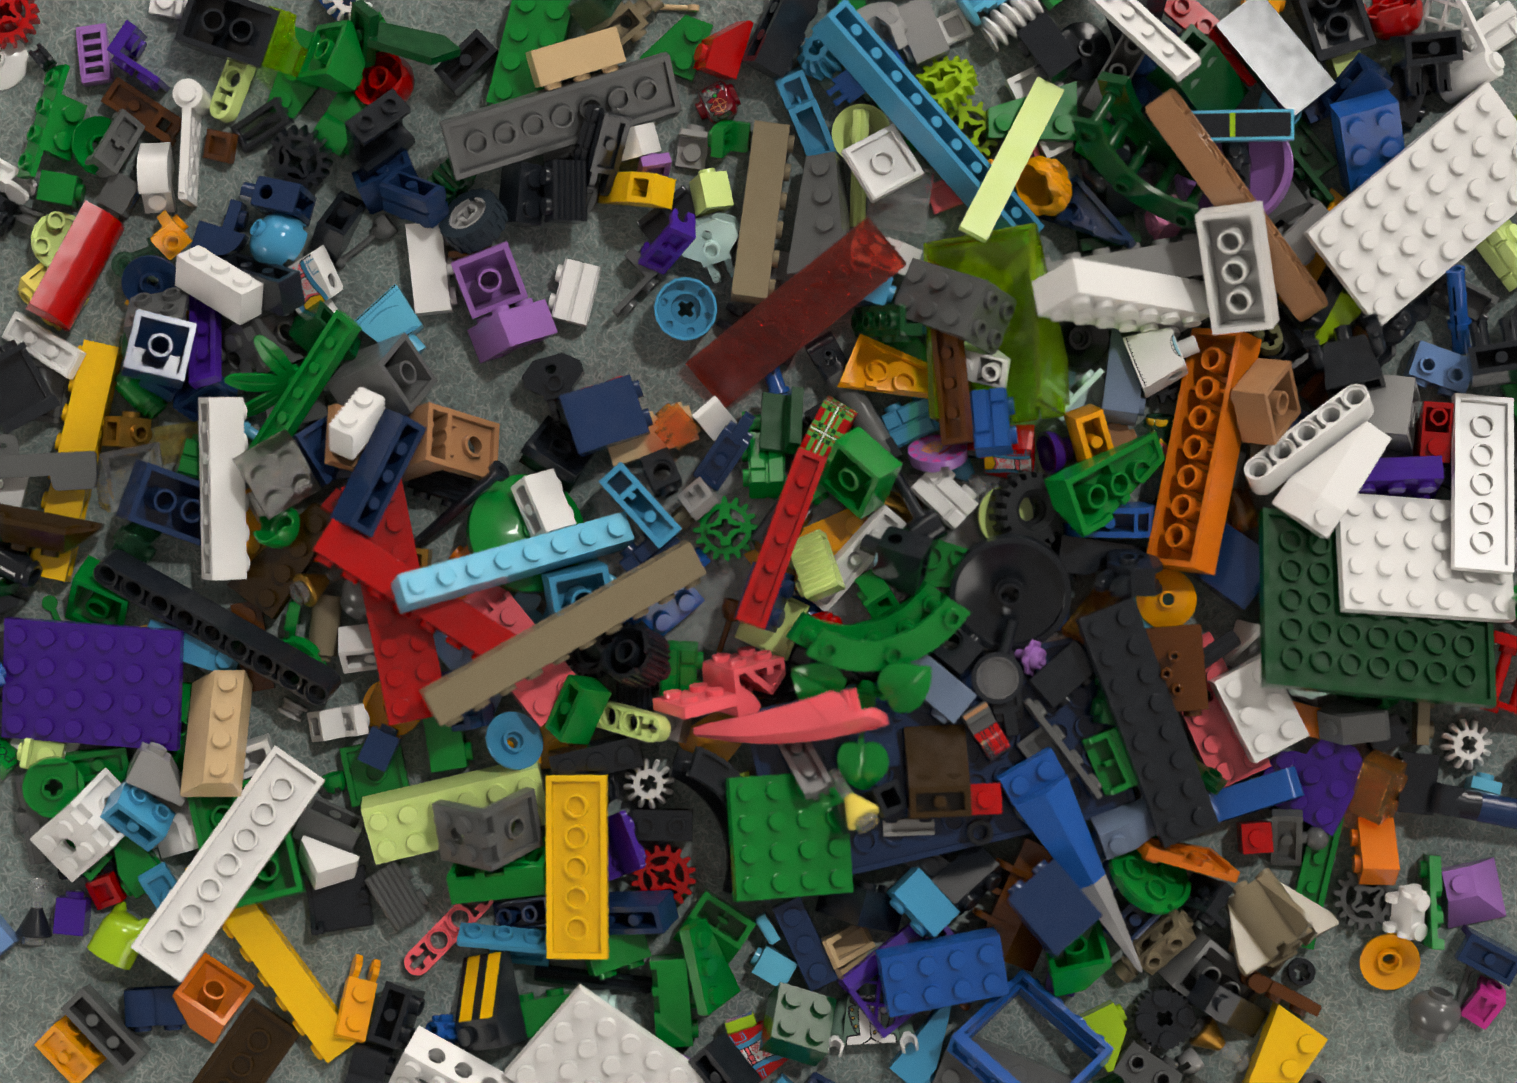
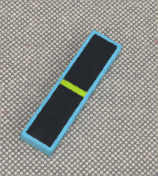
[1192,109,1294,142]

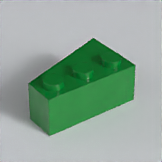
[650,953,699,1048]

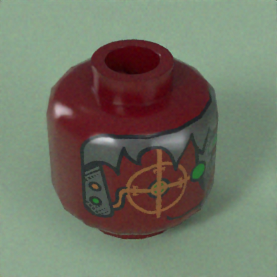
[695,81,741,125]

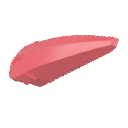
[693,688,889,744]

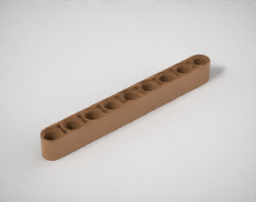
[1145,89,1328,322]

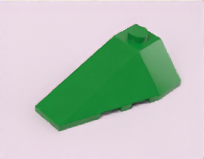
[1044,432,1165,537]

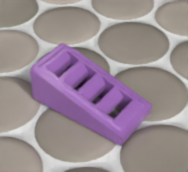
[76,23,115,87]

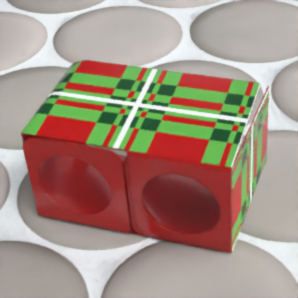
[800,396,858,458]

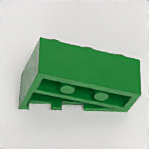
[446,846,546,905]

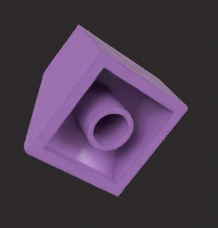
[450,241,528,319]

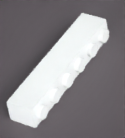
[198,397,250,581]

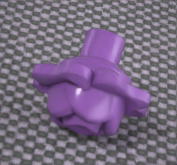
[1014,639,1047,676]

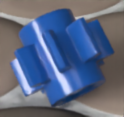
[425,1014,459,1045]

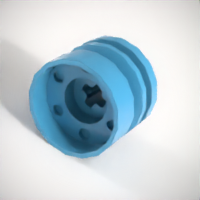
[654,277,717,341]

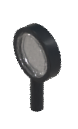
[971,619,1024,705]

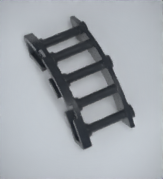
[668,746,773,902]

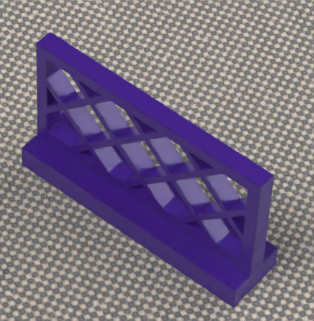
[837,920,954,1038]

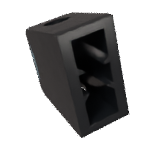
[860,526,934,596]

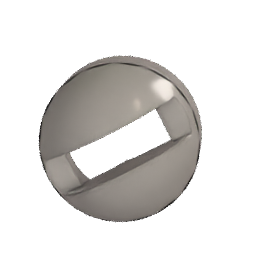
[1178,1047,1205,1074]

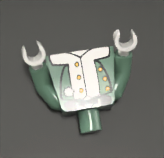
[826,975,919,1057]

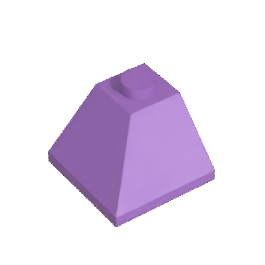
[1441,857,1506,929]

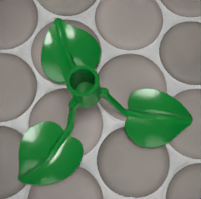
[791,662,932,790]

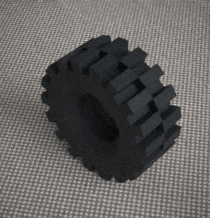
[988,471,1067,543]

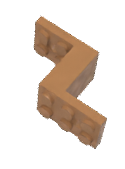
[324,402,500,482]

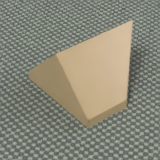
[821,924,876,991]

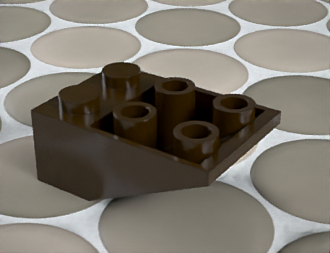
[904,724,972,819]

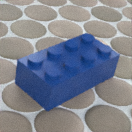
[875,927,1010,1018]

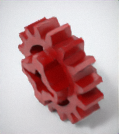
[0,0,40,49]
[632,844,696,904]

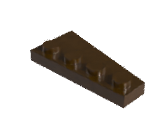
[227,503,332,619]

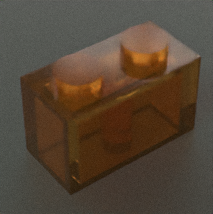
[1347,749,1408,825]

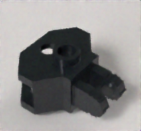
[522,353,585,425]
[1094,549,1163,599]

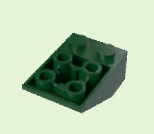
[1145,23,1249,111]

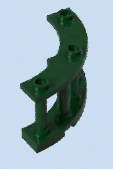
[1072,71,1204,230]

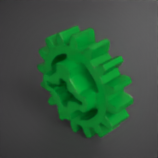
[693,496,758,562]

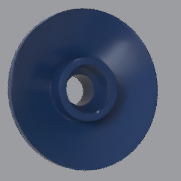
[121,255,180,300]

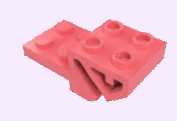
[652,646,786,719]

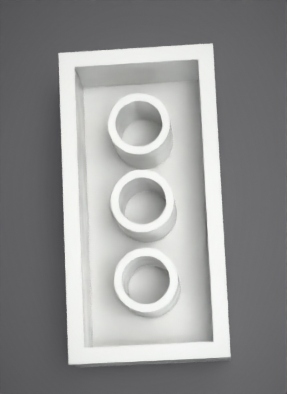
[1195,201,1280,335]

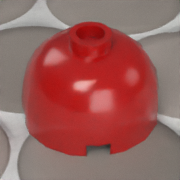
[1364,0,1424,41]
[355,51,415,105]

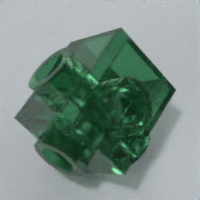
[111,522,162,564]

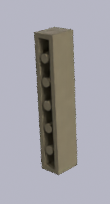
[731,120,795,306]

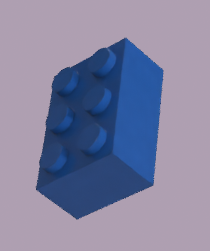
[1329,89,1405,195]

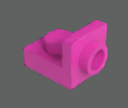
[1461,975,1506,1030]

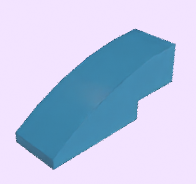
[772,66,838,156]

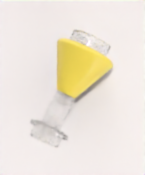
[828,768,879,833]

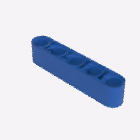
[1208,766,1305,823]

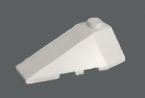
[1271,421,1392,538]

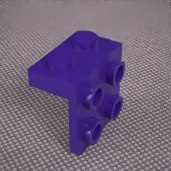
[608,810,646,881]

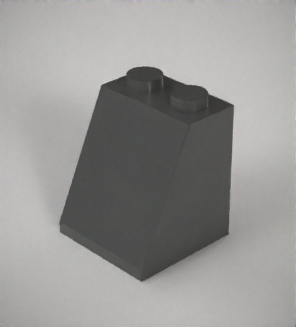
[326,332,438,414]

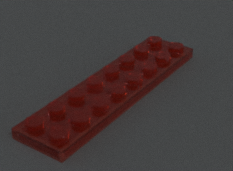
[685,216,907,408]

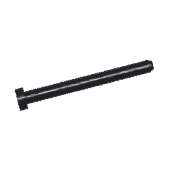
[414,460,510,548]

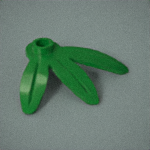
[224,335,299,417]

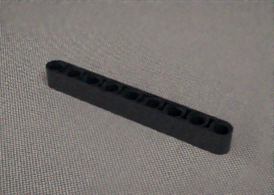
[93,549,341,706]

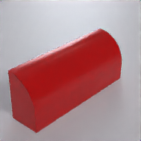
[26,200,125,332]

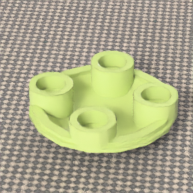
[31,211,76,267]

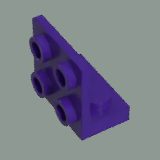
[106,20,170,92]

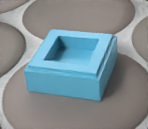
[756,911,781,945]

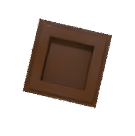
[203,128,239,164]

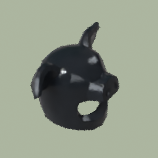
[1355,294,1432,367]

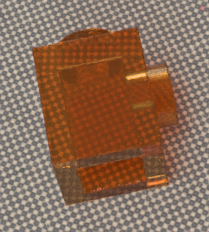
[654,403,701,451]

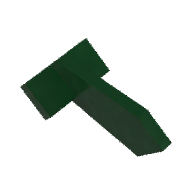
[350,0,461,68]

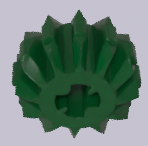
[427,158,477,206]

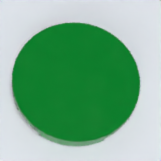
[1108,834,1191,915]

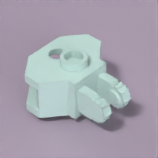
[682,211,740,284]

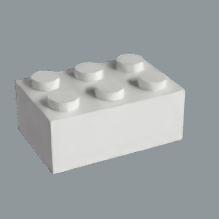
[1208,654,1310,763]

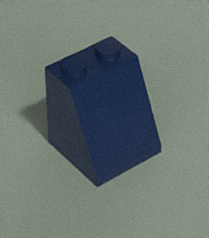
[559,374,654,457]
[1187,522,1260,610]
[1006,859,1103,959]

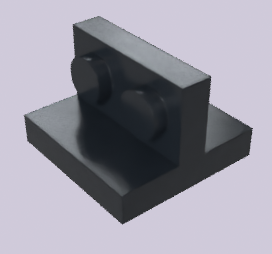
[519,415,596,493]

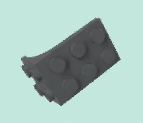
[893,258,1017,355]

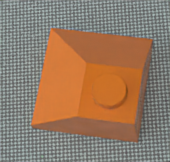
[172,952,255,1044]

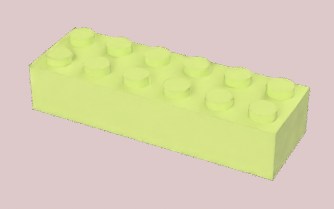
[360,759,546,865]

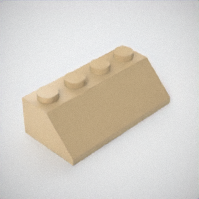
[180,670,253,797]

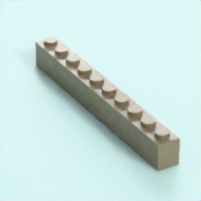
[419,540,707,727]

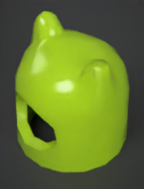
[87,901,150,970]

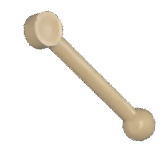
[660,4,700,12]

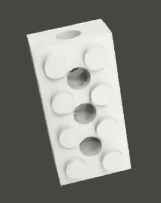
[388,1026,515,1083]

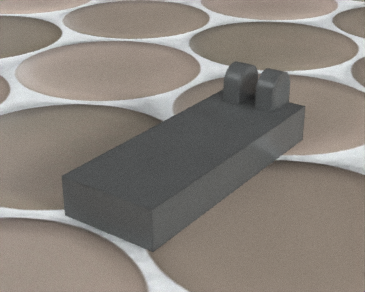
[777,741,834,801]

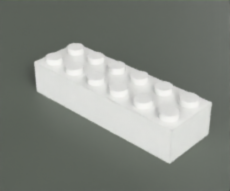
[1032,258,1210,338]

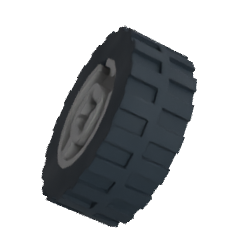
[438,188,508,254]

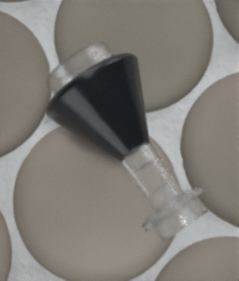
[16,877,52,946]

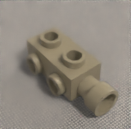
[584,0,664,51]
[1113,910,1196,983]

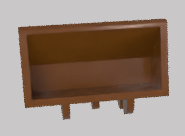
[972,836,1053,972]

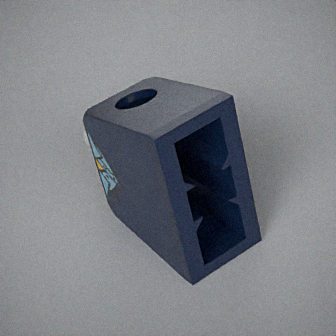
[240,176,317,226]

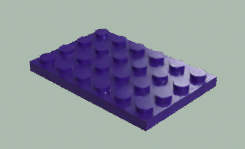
[1,617,184,751]

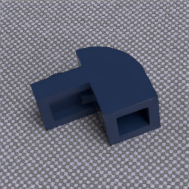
[190,199,249,259]

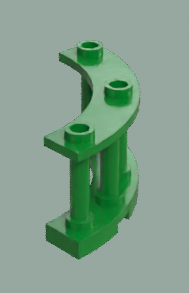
[786,581,971,671]

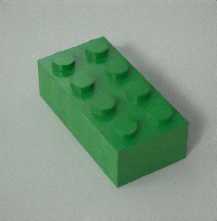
[486,0,576,106]

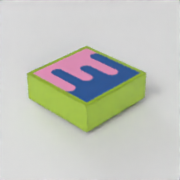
[724,1011,757,1034]

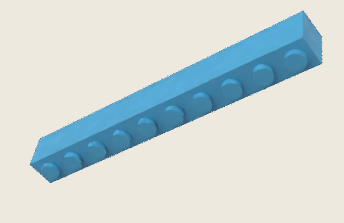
[811,0,1045,255]

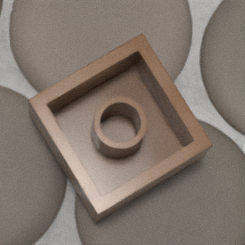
[1231,358,1301,446]

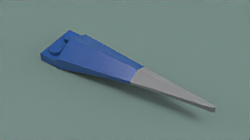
[997,746,1142,973]

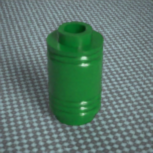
[114,373,168,420]

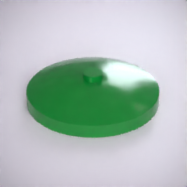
[466,474,584,594]

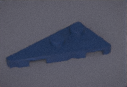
[1036,174,1136,249]
[291,415,336,487]

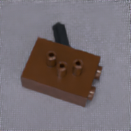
[1145,623,1241,717]

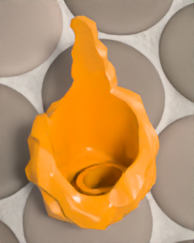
[988,156,1072,216]

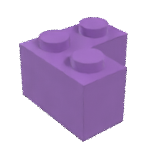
[467,298,558,363]

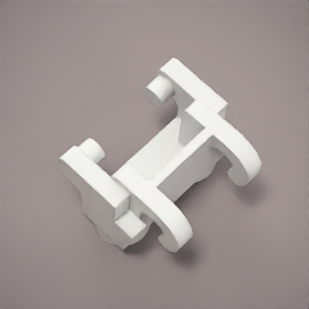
[1382,884,1430,941]

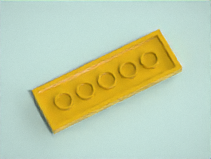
[546,775,609,959]

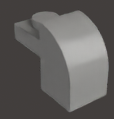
[856,1,909,50]

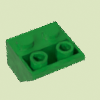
[673,888,756,965]

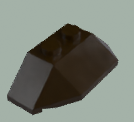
[0,503,104,558]

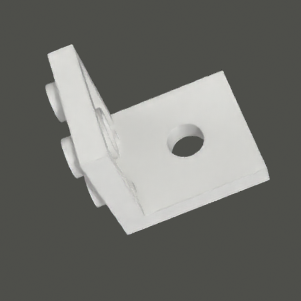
[29,767,124,882]

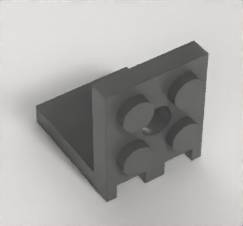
[222,310,308,397]
[432,787,543,871]

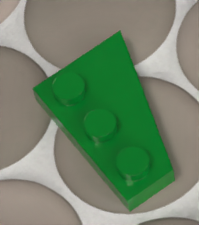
[267,26,319,121]

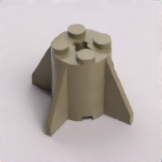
[1224,868,1340,977]

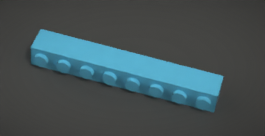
[391,511,635,614]

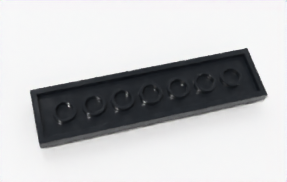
[1075,597,1219,848]

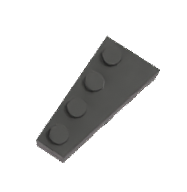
[786,151,854,286]

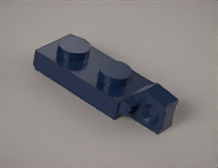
[692,411,756,492]

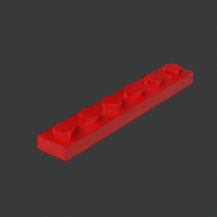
[735,447,827,630]

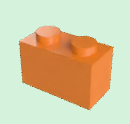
[1349,817,1400,885]

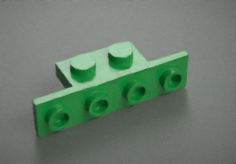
[17,64,87,180]

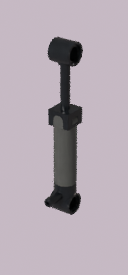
[804,331,947,542]

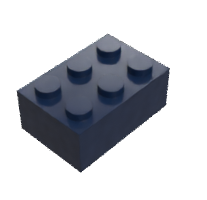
[116,459,201,546]

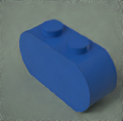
[1064,501,1155,538]

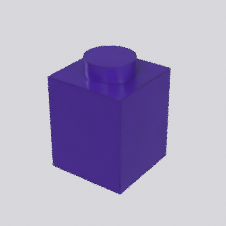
[53,890,92,936]

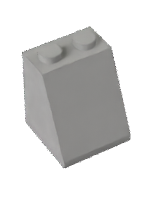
[1330,375,1421,454]

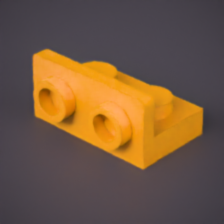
[34,1015,107,1083]

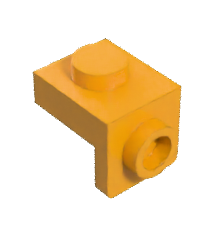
[150,210,192,260]

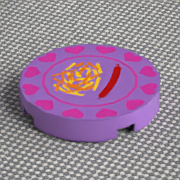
[908,435,968,473]

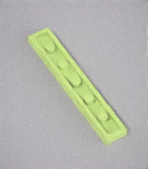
[958,76,1064,243]

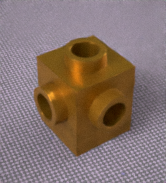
[102,411,152,455]

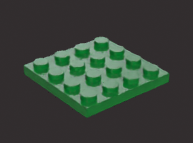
[726,770,853,902]

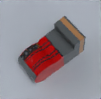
[960,701,1011,762]

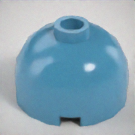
[249,212,307,266]

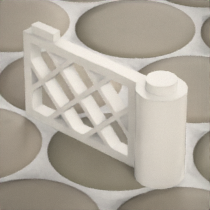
[1415,0,1505,104]
[172,78,212,207]

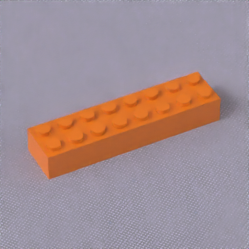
[1147,328,1262,576]

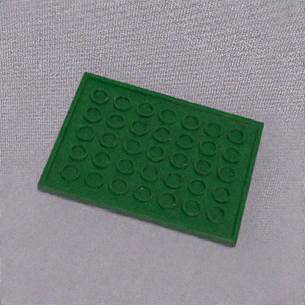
[1259,507,1497,709]

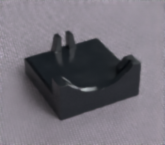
[303,865,374,935]

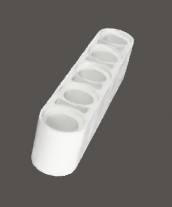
[1244,384,1374,495]

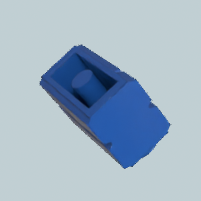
[970,387,1018,458]

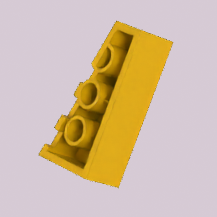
[1242,1001,1328,1083]

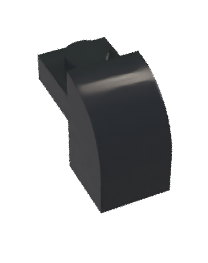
[831,779,909,835]

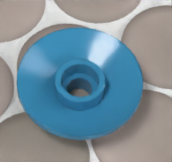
[485,712,543,770]

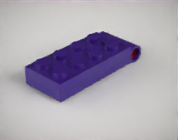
[1358,456,1444,499]

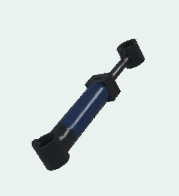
[1430,782,1517,829]

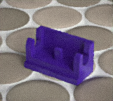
[638,208,696,275]

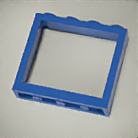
[947,969,1114,1083]

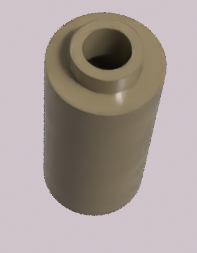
[309,595,342,662]

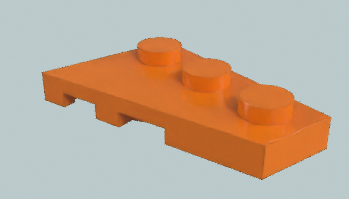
[1136,838,1240,883]

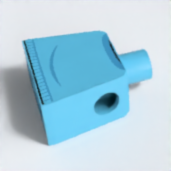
[354,284,426,354]

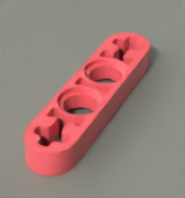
[404,900,495,976]

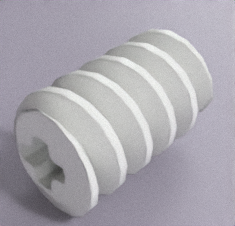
[980,0,1044,53]

